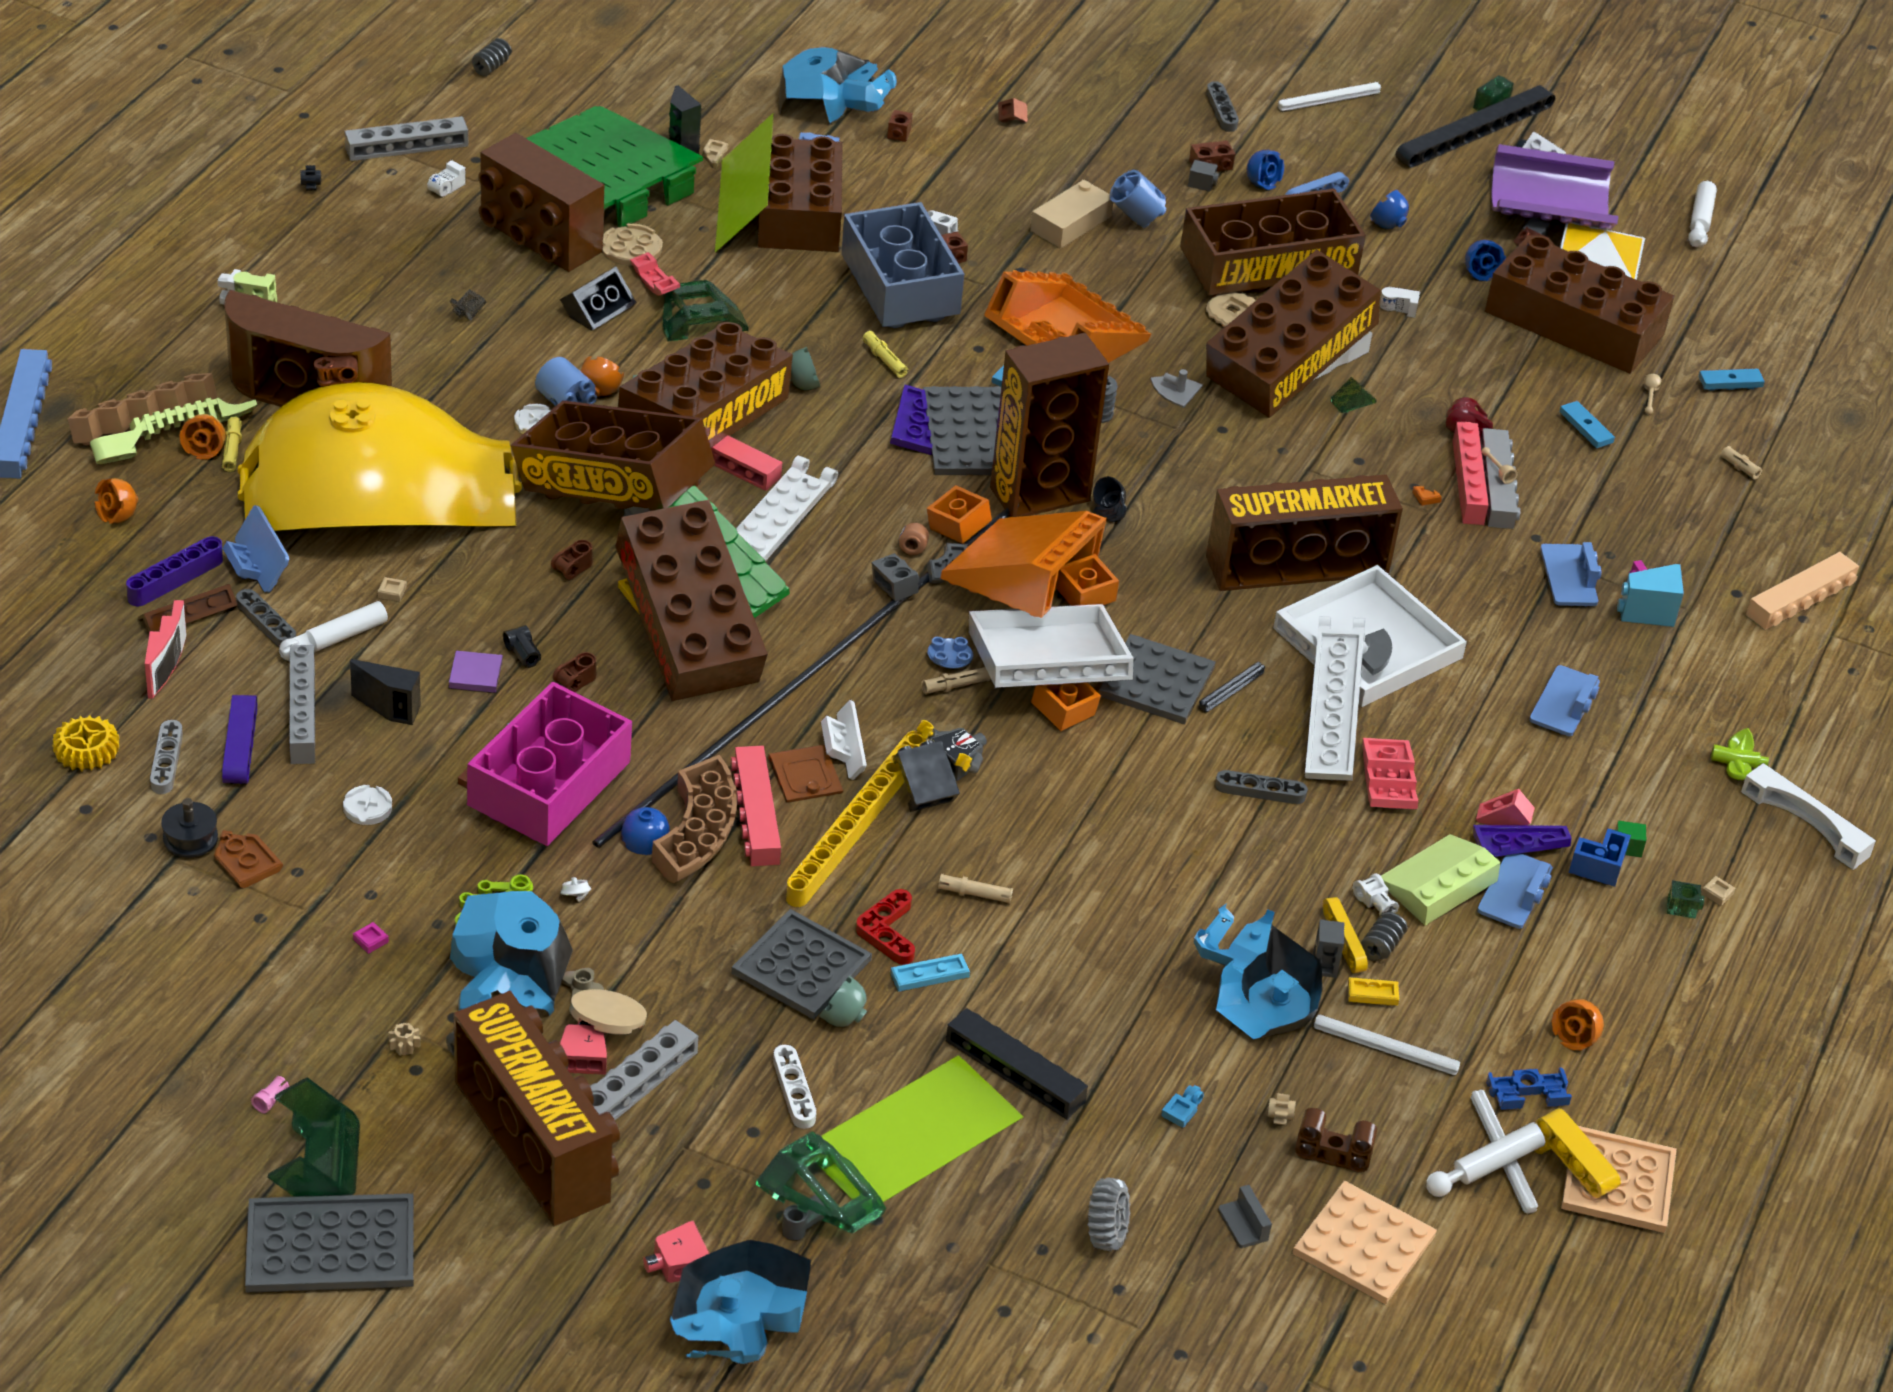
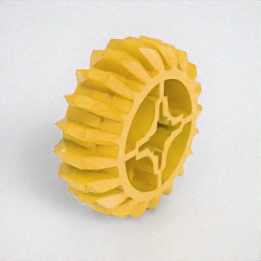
[52,715,119,771]

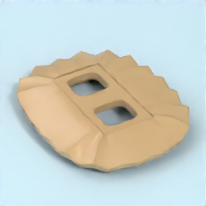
[1206,292,1256,327]

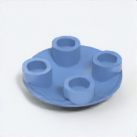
[928,637,973,668]

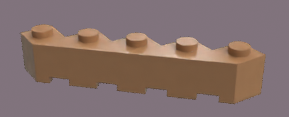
[68,373,217,445]

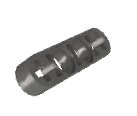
[1206,81,1239,132]
[236,589,296,648]
[1215,770,1308,804]

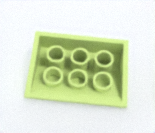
[1381,834,1501,925]

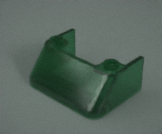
[267,1077,360,1197]

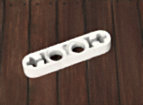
[773,1045,816,1129]

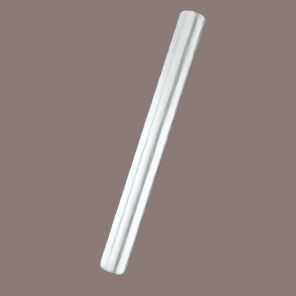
[1278,82,1381,111]
[1314,1015,1460,1075]
[1471,1090,1538,1214]

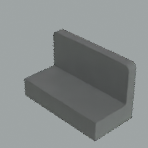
[1218,1185,1272,1248]

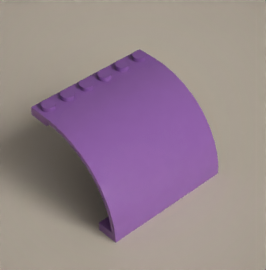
[1492,144,1618,229]

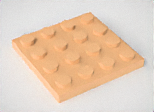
[1561,1126,1676,1233]
[1293,1181,1437,1305]

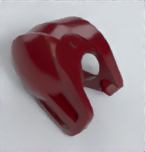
[1446,397,1493,439]

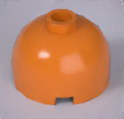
[581,356,624,397]
[179,414,226,460]
[95,479,138,524]
[1552,999,1604,1050]

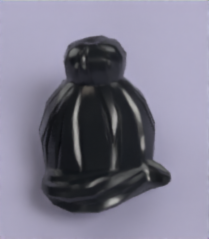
[1093,476,1127,523]

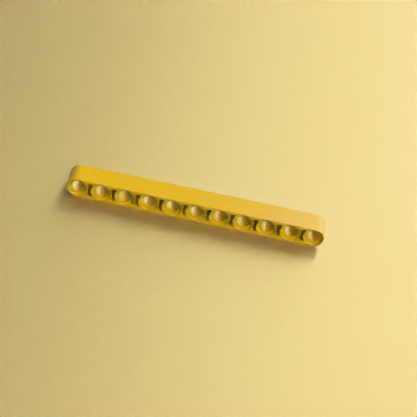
[786,731,926,907]

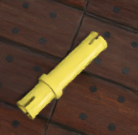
[862,331,908,378]
[222,417,242,472]

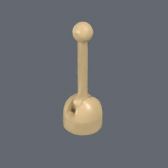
[1644,374,1661,415]
[1481,447,1518,484]

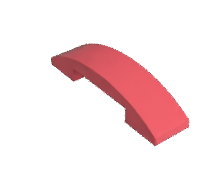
[630,252,680,296]

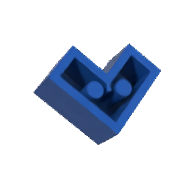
[1569,829,1631,887]

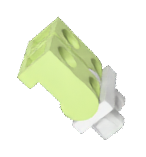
[218,269,277,305]

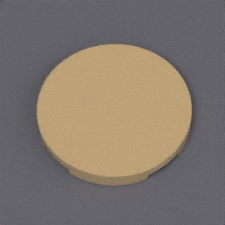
[602,224,663,266]
[569,989,647,1034]

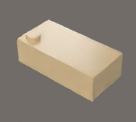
[1030,180,1113,248]

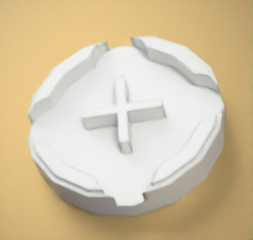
[514,404,551,434]
[343,785,392,825]

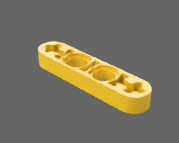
[1323,897,1368,973]

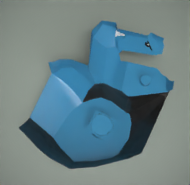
[778,47,897,123]
[450,891,573,1016]
[1194,903,1322,1039]
[670,1240,811,1364]

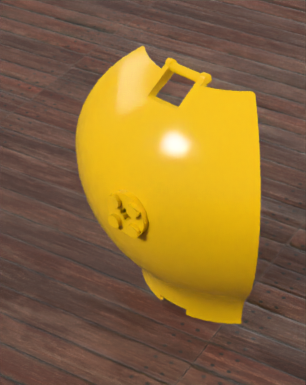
[238,382,522,531]

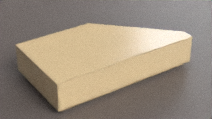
[703,139,728,169]

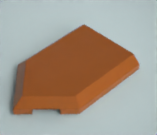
[214,830,283,888]

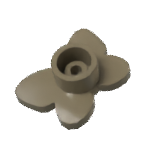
[561,968,604,997]

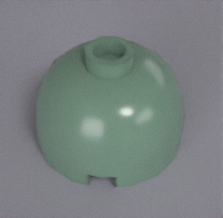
[790,347,821,390]
[819,976,867,1027]

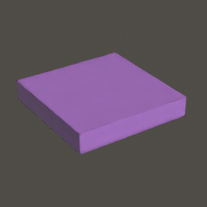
[449,651,503,693]

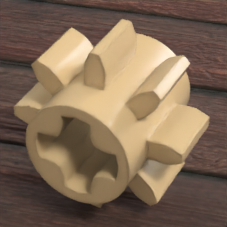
[388,1023,420,1055]
[1268,1093,1296,1125]

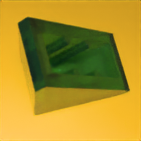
[1330,376,1377,413]

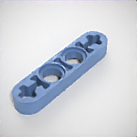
[1285,172,1349,195]

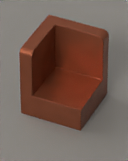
[998,98,1028,123]

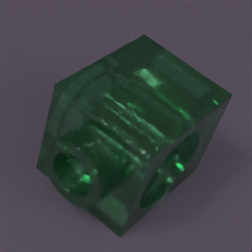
[1667,880,1705,919]

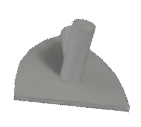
[1150,369,1203,408]

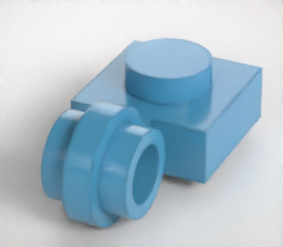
[1161,1085,1204,1128]

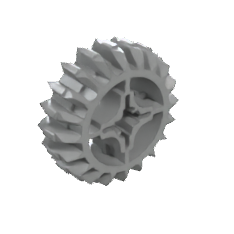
[1088,1178,1131,1251]

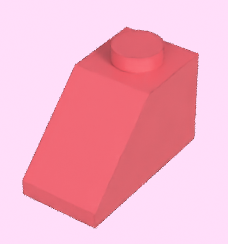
[1476,789,1535,825]

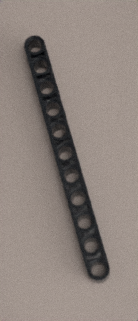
[1395,85,1556,168]

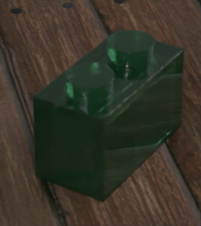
[1473,75,1514,111]

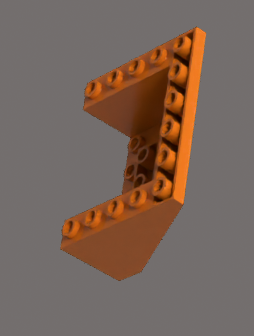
[984,270,1151,363]
[940,511,1107,618]

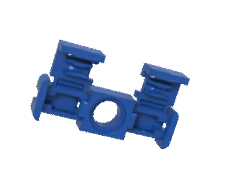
[1486,1067,1572,1110]

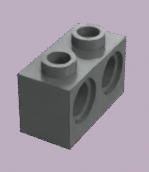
[871,553,920,601]
[1313,920,1344,978]

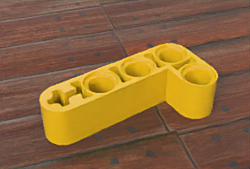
[1534,1108,1621,1198]

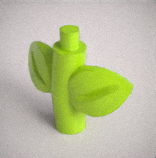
[1711,728,1769,780]

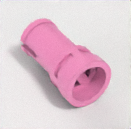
[251,1076,289,1113]

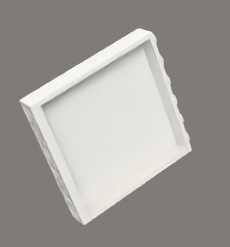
[1273,565,1466,707]
[969,604,1133,688]

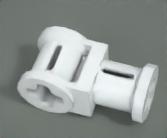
[1353,873,1399,915]

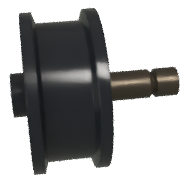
[161,798,218,858]

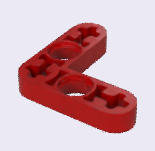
[856,889,915,965]

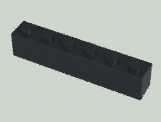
[946,1008,1088,1120]

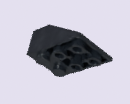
[350,659,421,725]

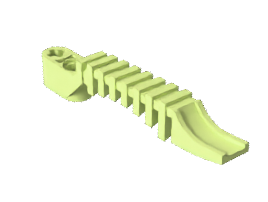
[90,398,257,464]

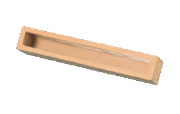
[1746,552,1859,630]

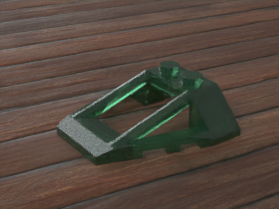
[662,280,749,342]
[755,1131,886,1234]

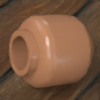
[899,523,929,555]

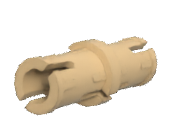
[1721,446,1762,480]

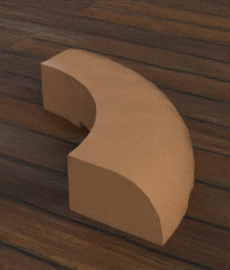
[652,755,737,883]

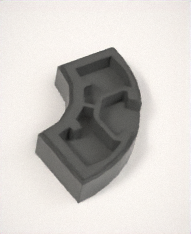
[927,543,967,583]
[1362,628,1392,675]

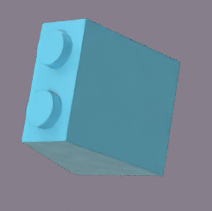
[1617,564,1684,627]

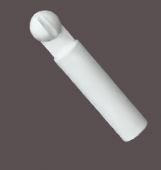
[1688,181,1717,248]
[279,601,388,661]
[1426,1122,1545,1197]

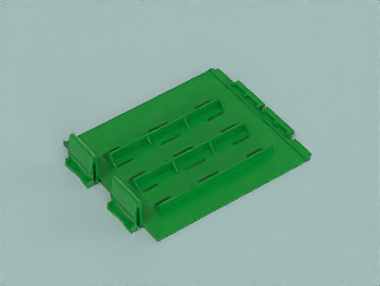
[526,106,703,228]

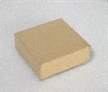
[378,577,407,602]
[1701,876,1736,906]

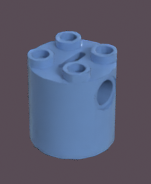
[1110,170,1166,228]
[535,357,597,406]

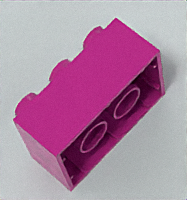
[467,681,632,846]

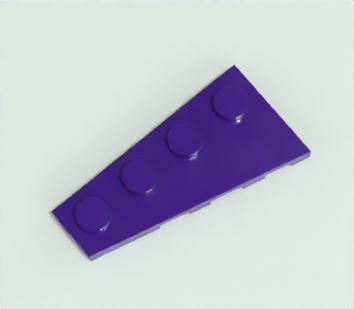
[890,385,933,455]
[1472,825,1572,857]

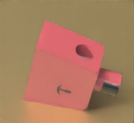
[560,1020,607,1075]
[643,1221,709,1283]

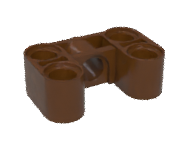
[1295,1108,1377,1173]

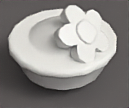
[561,877,591,902]

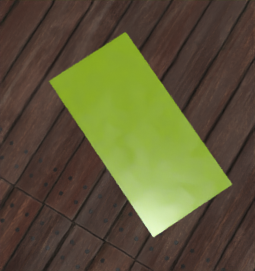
[715,113,773,252]
[801,1055,1024,1213]

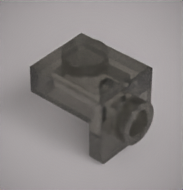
[449,289,487,321]

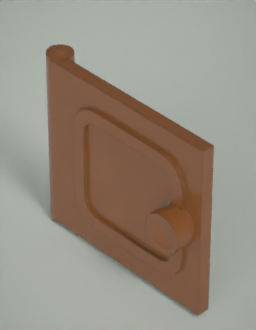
[768,744,843,803]

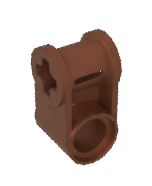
[314,356,358,386]
[551,540,593,580]
[552,652,597,692]

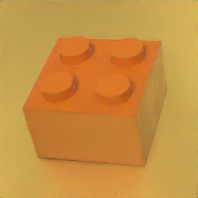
[927,485,992,544]
[1055,554,1119,606]
[1031,682,1101,731]

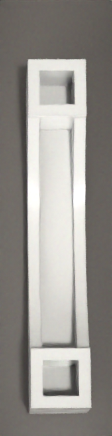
[1741,763,1876,870]

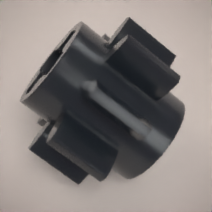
[300,165,321,190]

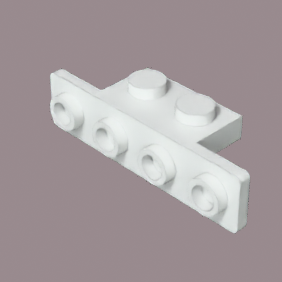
[821,700,867,780]

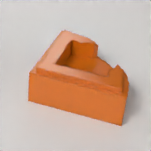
[1412,486,1442,506]

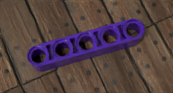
[126,536,223,607]
[222,695,257,784]

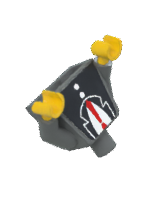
[916,720,987,781]

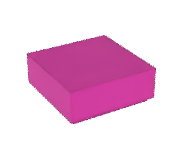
[353,922,389,954]

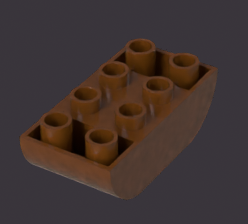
[225,290,392,407]

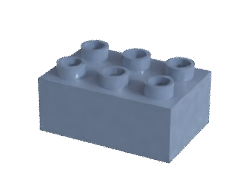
[841,202,964,328]

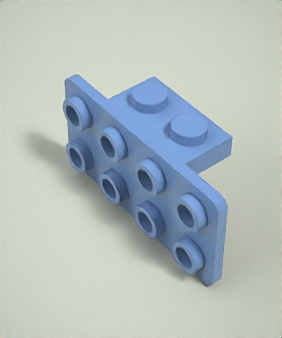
[223,505,289,593]
[1540,542,1601,606]
[1530,665,1600,736]
[1477,853,1553,929]

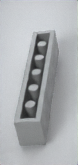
[1480,428,1520,529]

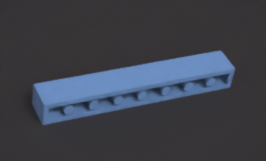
[0,349,52,479]

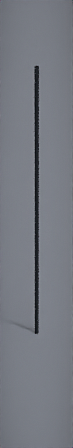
[592,505,1019,848]

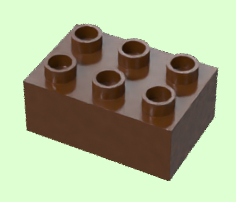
[478,132,604,272]
[758,134,843,252]

